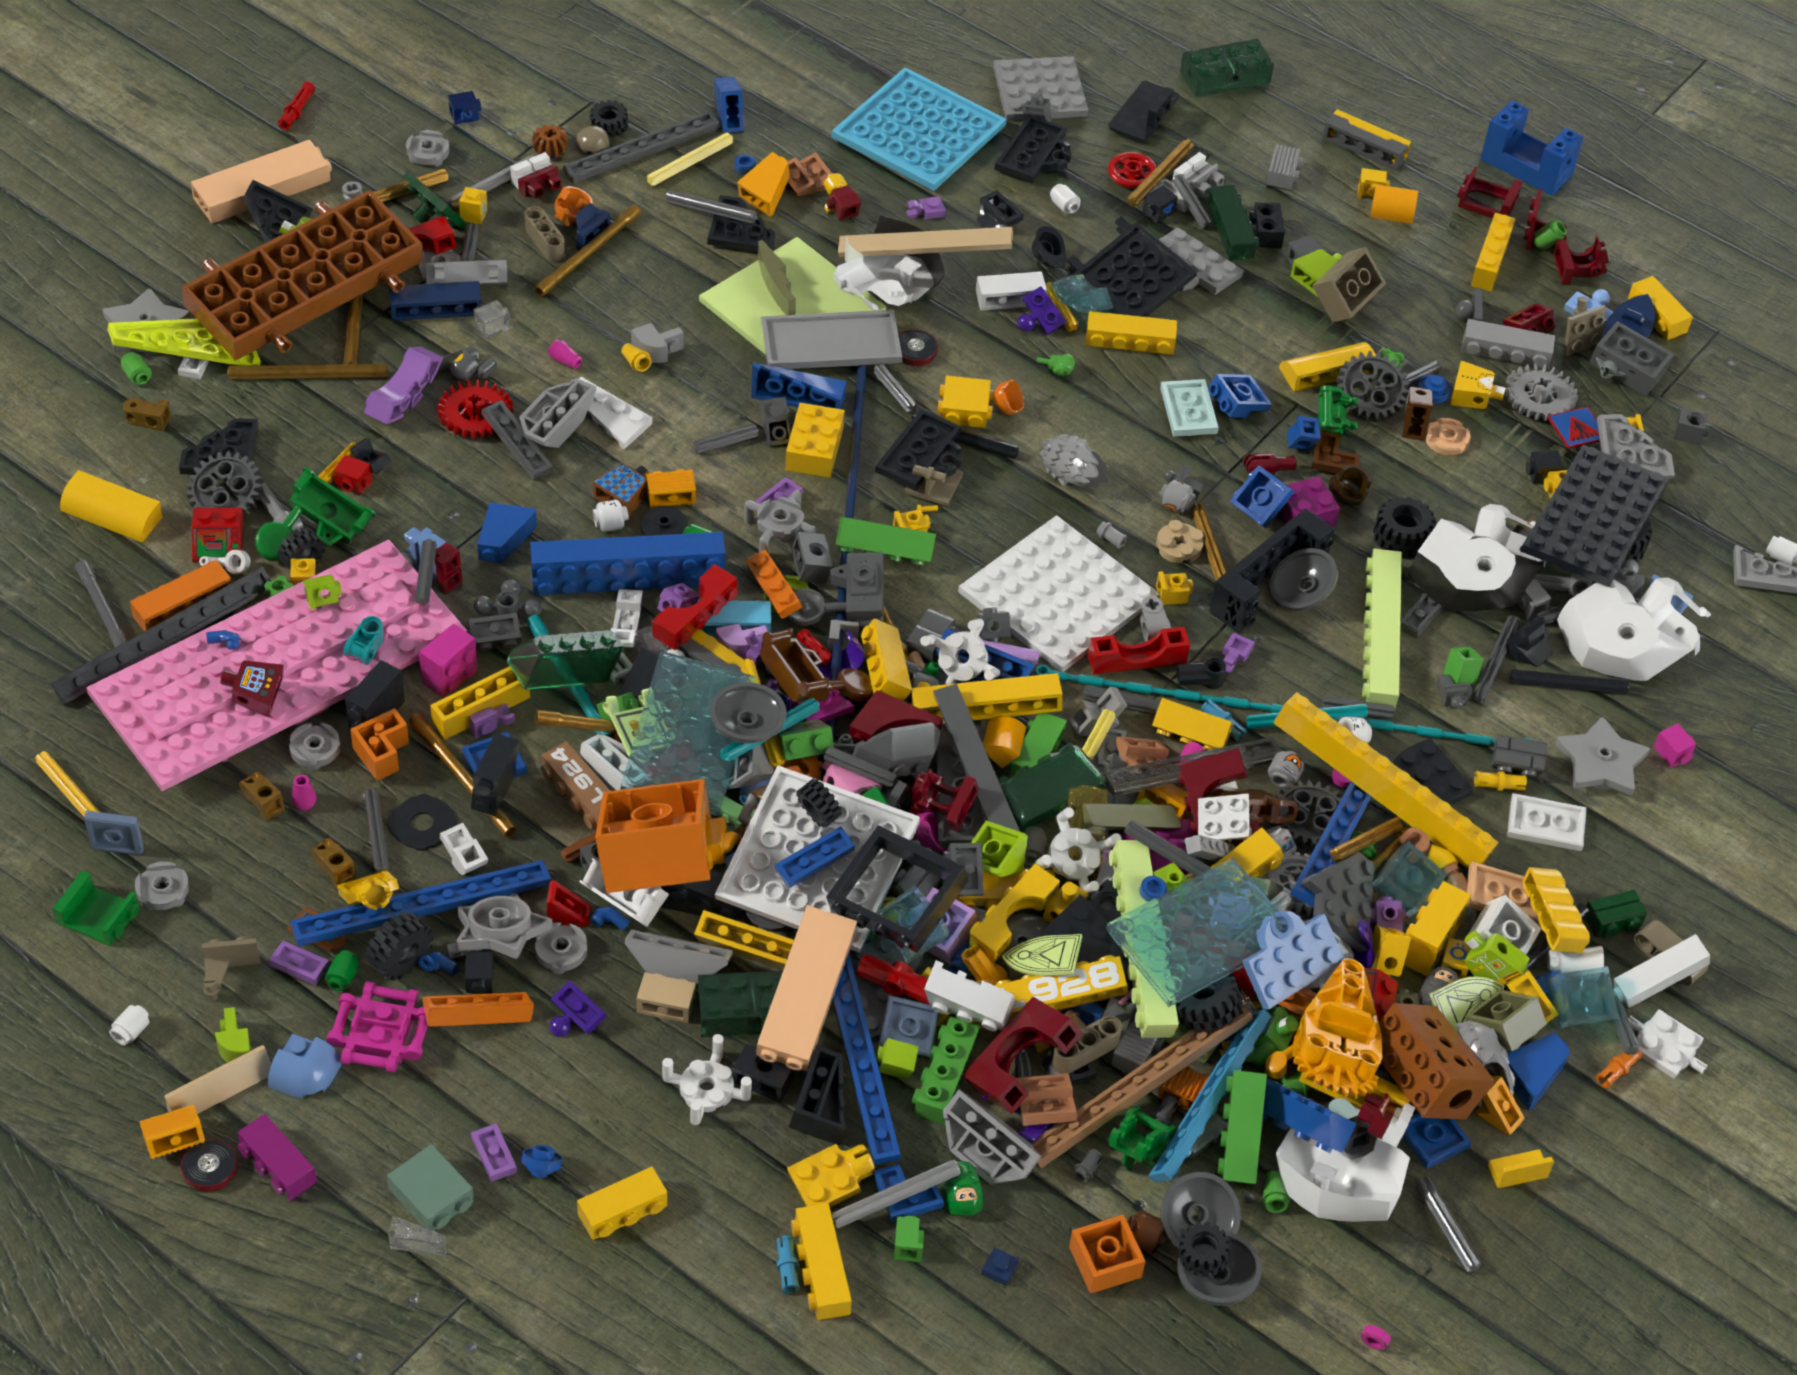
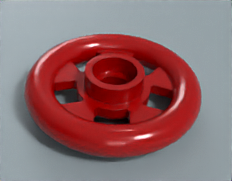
[1108,152,1157,189]

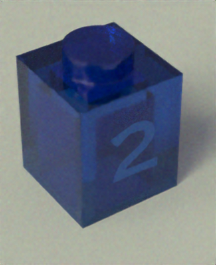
[448,91,482,125]

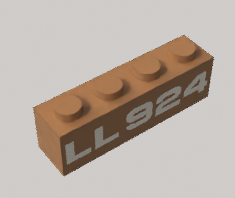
[540,741,610,831]

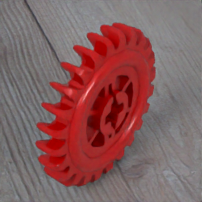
[437,379,514,439]

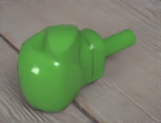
[1036,354,1075,376]

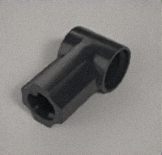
[1177,657,1226,689]

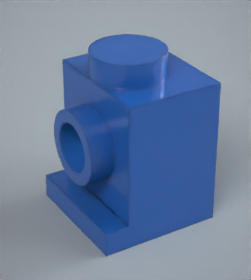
[1287,415,1321,451]

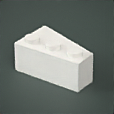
[579,733,657,791]
[924,960,1016,1031]

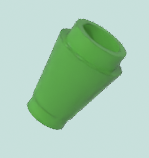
[1262,1171,1290,1213]

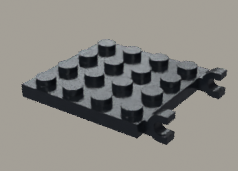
[1067,216,1197,317]

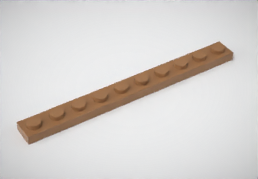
[1030,1005,1253,1169]

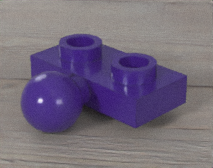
[1017,286,1066,335]
[549,980,607,1037]

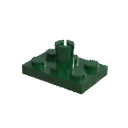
[402,171,467,230]

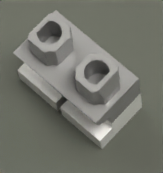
[1173,152,1224,198]

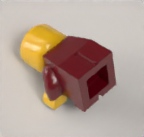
[824,173,861,221]

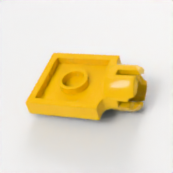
[337,870,399,910]
[787,1144,875,1207]

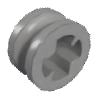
[342,181,362,201]

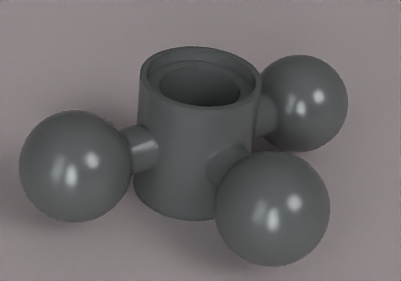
[474,579,541,618]

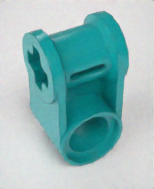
[343,616,384,665]

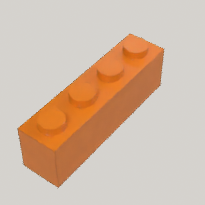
[130,560,232,631]

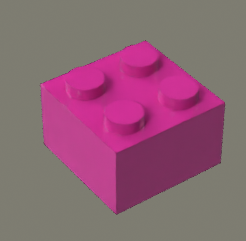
[419,623,478,698]

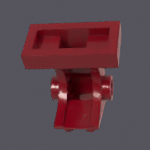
[1553,236,1609,285]
[912,769,979,833]

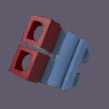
[404,527,463,595]

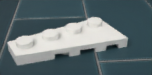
[579,377,652,450]

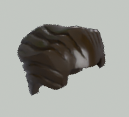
[1329,465,1372,505]

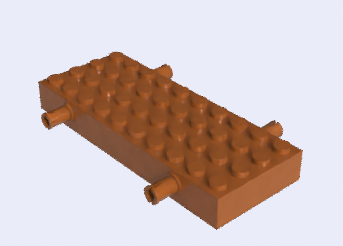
[181,190,423,361]

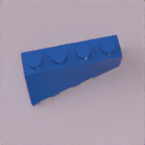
[751,363,847,409]
[1263,1078,1357,1153]

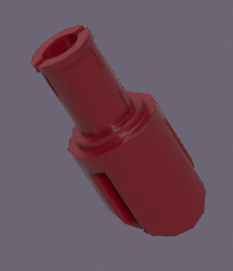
[1243,453,1297,475]

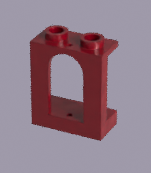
[1457,166,1523,218]

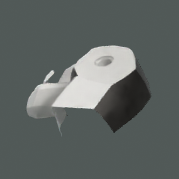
[834,216,945,311]
[1408,504,1546,611]

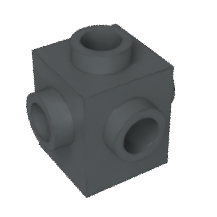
[976,607,1011,642]

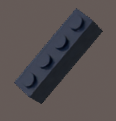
[389,281,482,321]

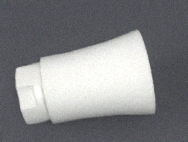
[1547,946,1604,982]

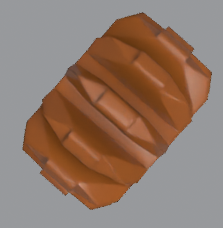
[532,124,568,158]

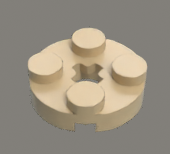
[1156,520,1203,563]

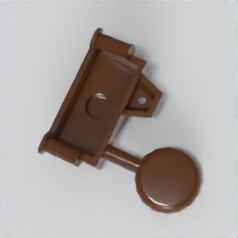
[760,628,873,702]

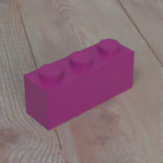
[237,1114,317,1201]

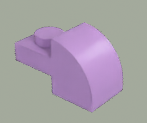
[716,624,768,660]

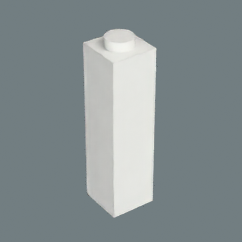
[1612,934,1710,1009]

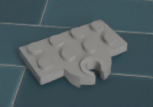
[1159,227,1244,295]

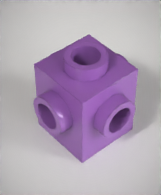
[657,583,700,612]
[1370,896,1406,934]

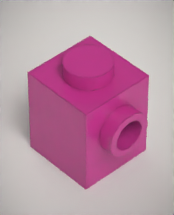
[1653,724,1697,767]

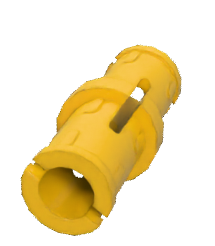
[1474,771,1527,791]

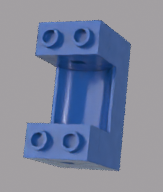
[1480,100,1584,196]

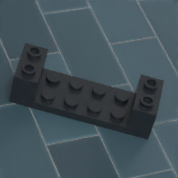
[1209,508,1335,633]

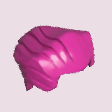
[912,812,948,853]

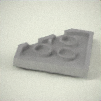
[1597,414,1675,479]

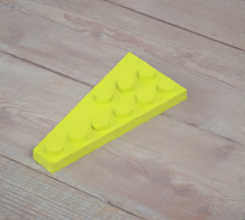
[107,319,261,366]

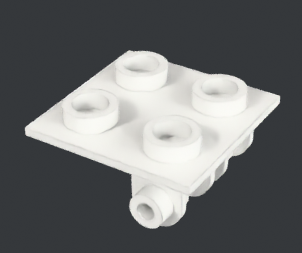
[1198,794,1252,842]

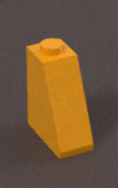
[737,152,790,217]

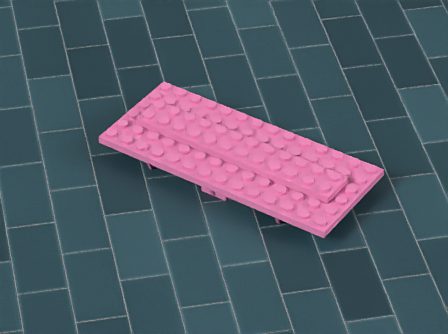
[86,539,467,791]

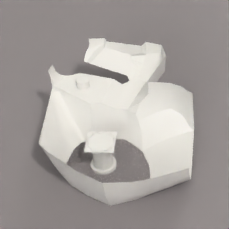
[1557,577,1711,681]
[1276,1098,1410,1222]

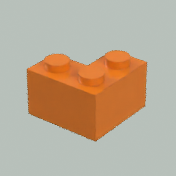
[350,708,409,781]

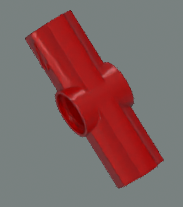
[857,954,929,1004]

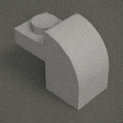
[631,323,684,363]
[1068,686,1127,737]

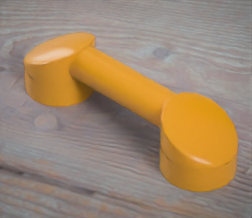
[1265,1044,1293,1079]

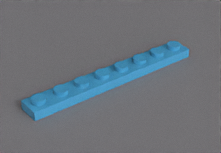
[1149,1009,1271,1183]

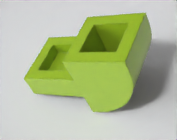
[215,1007,251,1062]

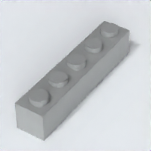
[1185,835,1235,862]

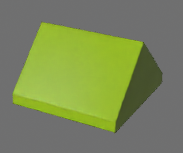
[971,820,1028,877]

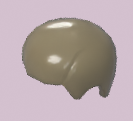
[576,126,610,154]

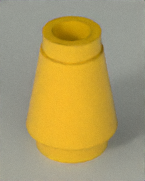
[621,343,652,372]

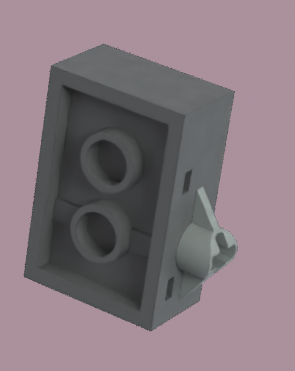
[1589,321,1674,396]

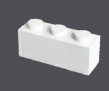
[976,271,1047,311]

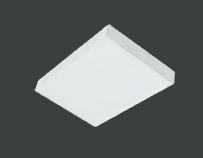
[1507,793,1587,851]

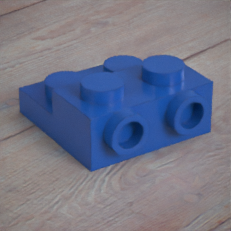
[1208,374,1272,418]
[1230,465,1295,528]

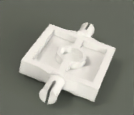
[1628,1010,1708,1079]

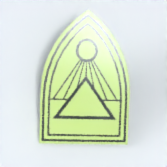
[1002,934,1083,976]
[1429,976,1504,1031]

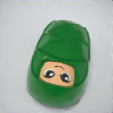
[942,1161,983,1216]

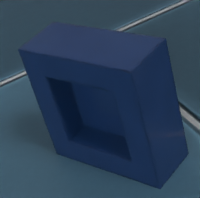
[981,1247,1019,1286]

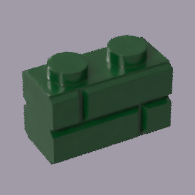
[1585,890,1647,937]

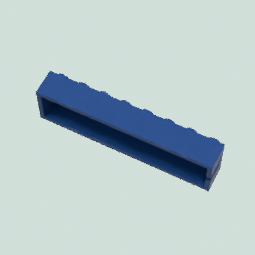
[530,532,725,595]

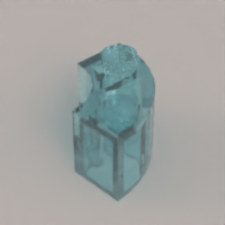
[1051,274,1113,313]

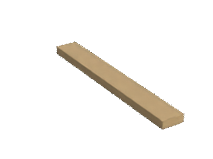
[838,227,1013,258]

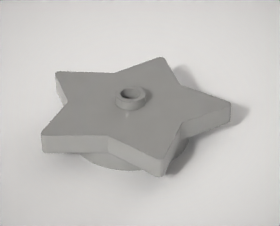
[103,289,190,352]
[1555,717,1650,795]
[457,893,553,959]

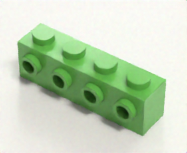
[835,516,936,565]
[912,1016,981,1125]
[1217,1070,1267,1185]

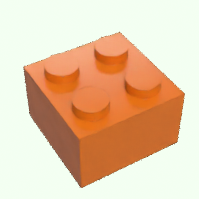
[1069,1214,1146,1294]

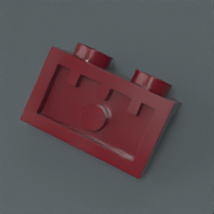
[1503,303,1556,334]

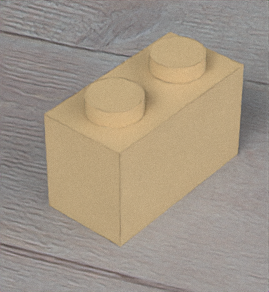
[636,972,696,1023]

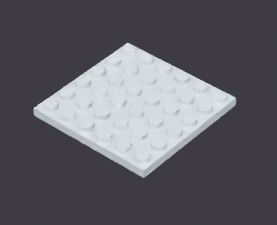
[958,515,1160,672]
[715,766,920,953]

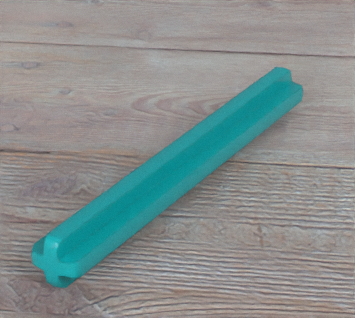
[720,698,820,762]
[1246,704,1368,729]

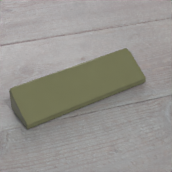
[1082,803,1181,831]

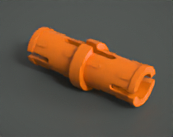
[1596,1049,1642,1088]

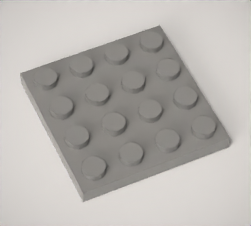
[993,56,1088,121]

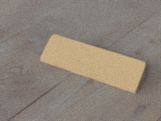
[164,1045,271,1114]

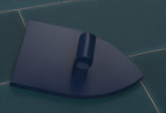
[1603,294,1655,339]

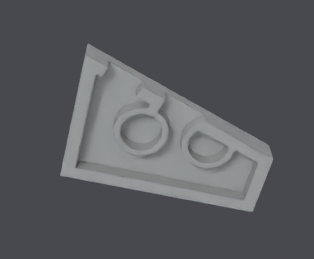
[1733,545,1797,594]

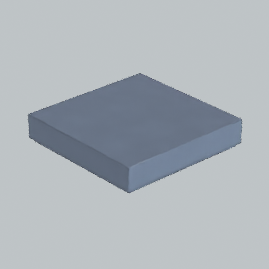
[84,811,144,855]
[877,995,939,1060]

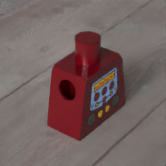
[220,660,284,717]

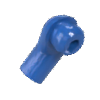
[206,630,241,650]
[591,907,631,931]
[418,952,459,975]

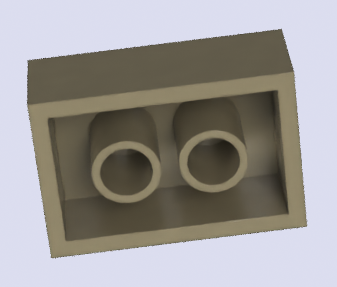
[1312,247,1386,323]

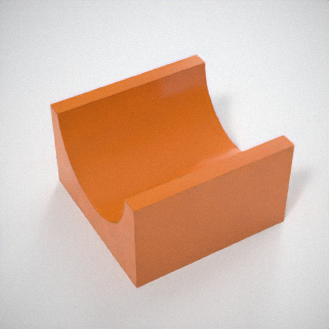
[595,779,712,893]

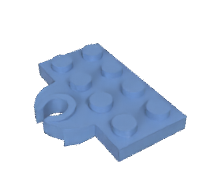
[1242,910,1344,1009]

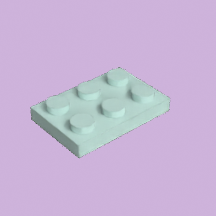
[1160,379,1219,437]

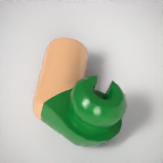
[909,651,941,677]

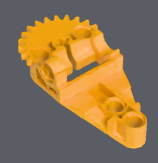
[1292,958,1382,1099]

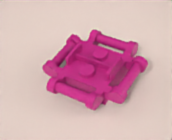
[326,981,428,1073]

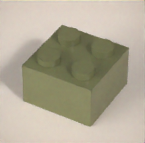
[1465,990,1547,1052]

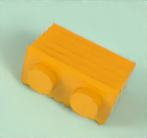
[646,469,696,508]
[139,1104,205,1159]

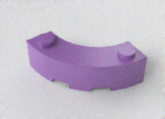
[364,347,443,424]

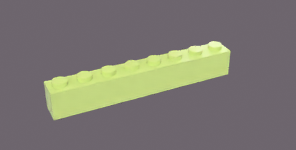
[1362,548,1402,711]
[1109,840,1179,1038]

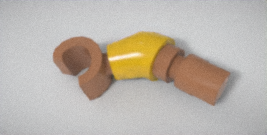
[1398,827,1468,892]

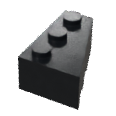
[661,870,744,921]

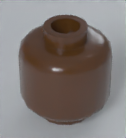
[1127,1211,1167,1252]

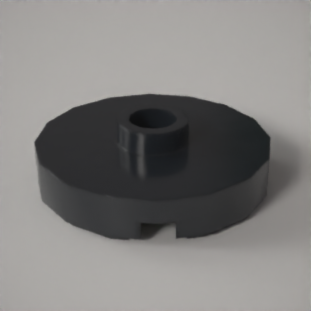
[641,506,688,536]

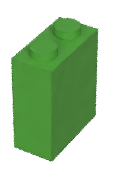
[777,719,834,761]

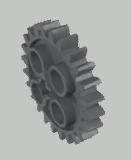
[1336,351,1410,422]
[186,451,264,515]
[1272,780,1342,851]

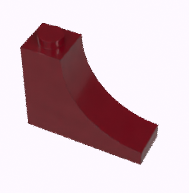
[849,690,943,744]

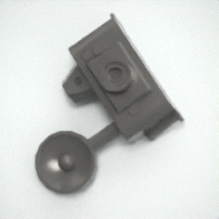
[787,552,885,630]

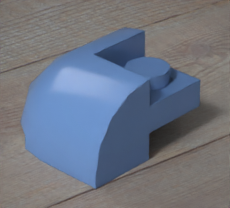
[268,1034,342,1099]

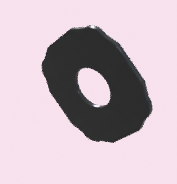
[387,794,457,851]

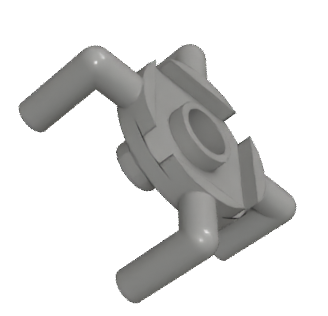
[744,490,817,552]

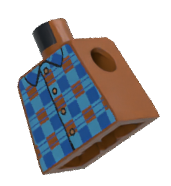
[593,465,649,518]

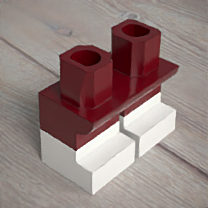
[510,152,561,199]
[1356,1093,1415,1147]

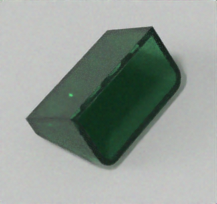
[507,630,624,690]
[998,743,1107,833]

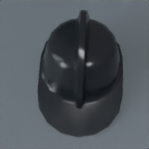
[1031,226,1066,268]

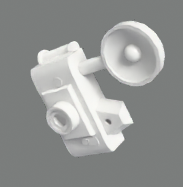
[579,858,669,927]

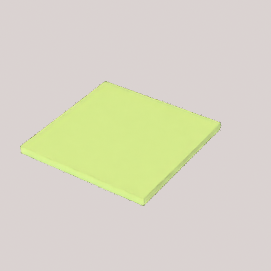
[699,237,886,370]

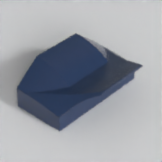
[576,203,610,250]

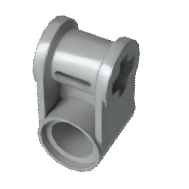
[1139,596,1171,642]

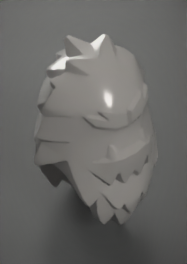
[1040,434,1110,488]
[1455,1020,1515,1107]

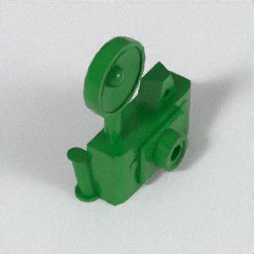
[255,467,376,562]

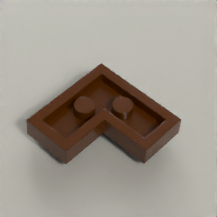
[1311,431,1360,474]

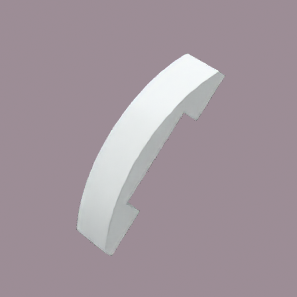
[608,589,643,647]

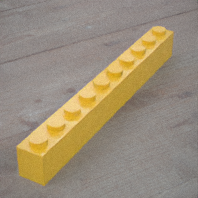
[1273,692,1499,869]

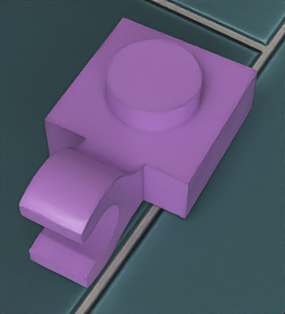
[906,196,946,220]
[746,630,764,671]
[1222,633,1255,675]
[469,704,515,738]

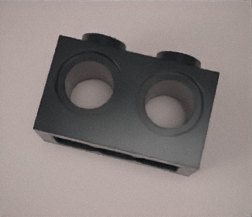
[1249,202,1285,248]

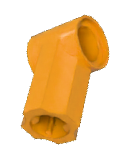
[961,944,1009,986]

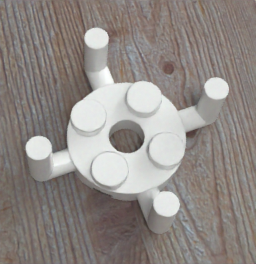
[920,619,1000,685]
[1034,807,1122,895]
[662,1034,752,1125]

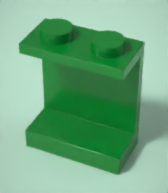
[52,870,139,946]

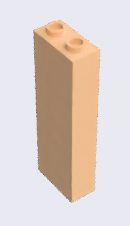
[191,139,332,224]
[756,905,857,1071]

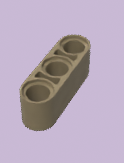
[525,206,565,262]
[1634,920,1709,986]
[1052,1016,1122,1074]

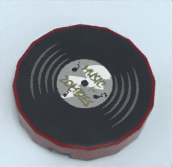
[898,329,938,366]
[180,1139,238,1192]

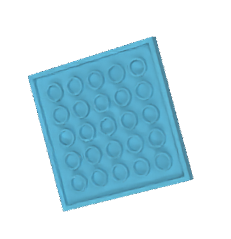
[831,68,1007,191]

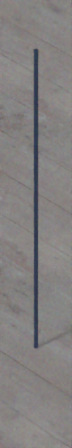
[821,365,867,782]

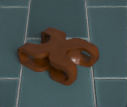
[1213,788,1298,824]

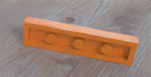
[745,549,803,619]

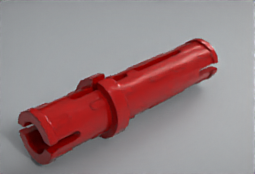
[278,81,315,130]

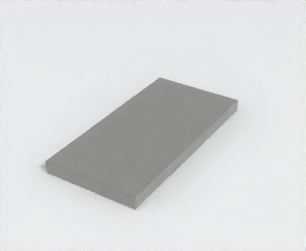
[761,310,902,369]

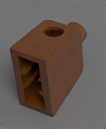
[1402,387,1432,441]

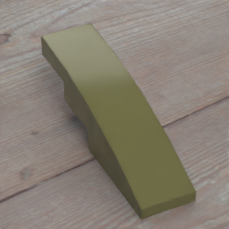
[758,240,796,315]

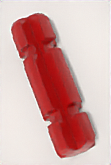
[797,629,833,666]

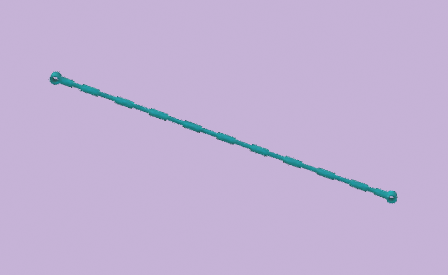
[1035,665,1531,746]

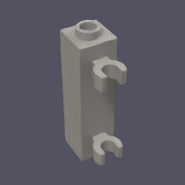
[422,260,508,286]

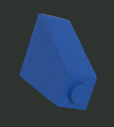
[714,77,744,133]
[477,502,537,563]
[1508,1032,1570,1110]

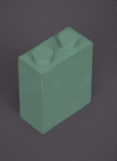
[387,1144,474,1234]

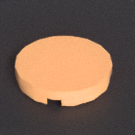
[1425,418,1471,456]

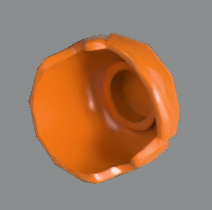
[994,379,1024,415]

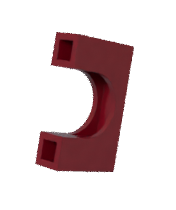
[1178,748,1262,863]
[962,997,1083,1114]

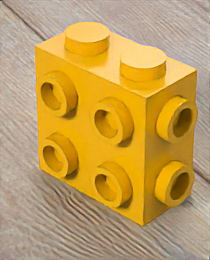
[937,376,994,428]

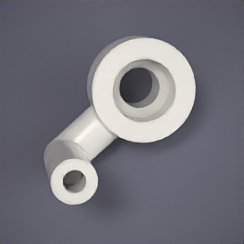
[199,550,250,574]

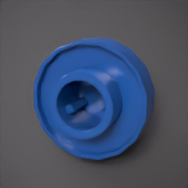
[1418,375,1451,404]
[521,1145,563,1178]

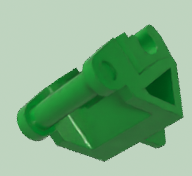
[1317,386,1358,434]
[1108,1106,1178,1171]

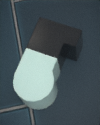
[1328,1098,1371,1154]

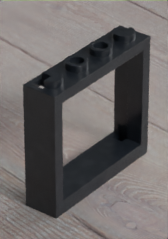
[826,825,969,953]

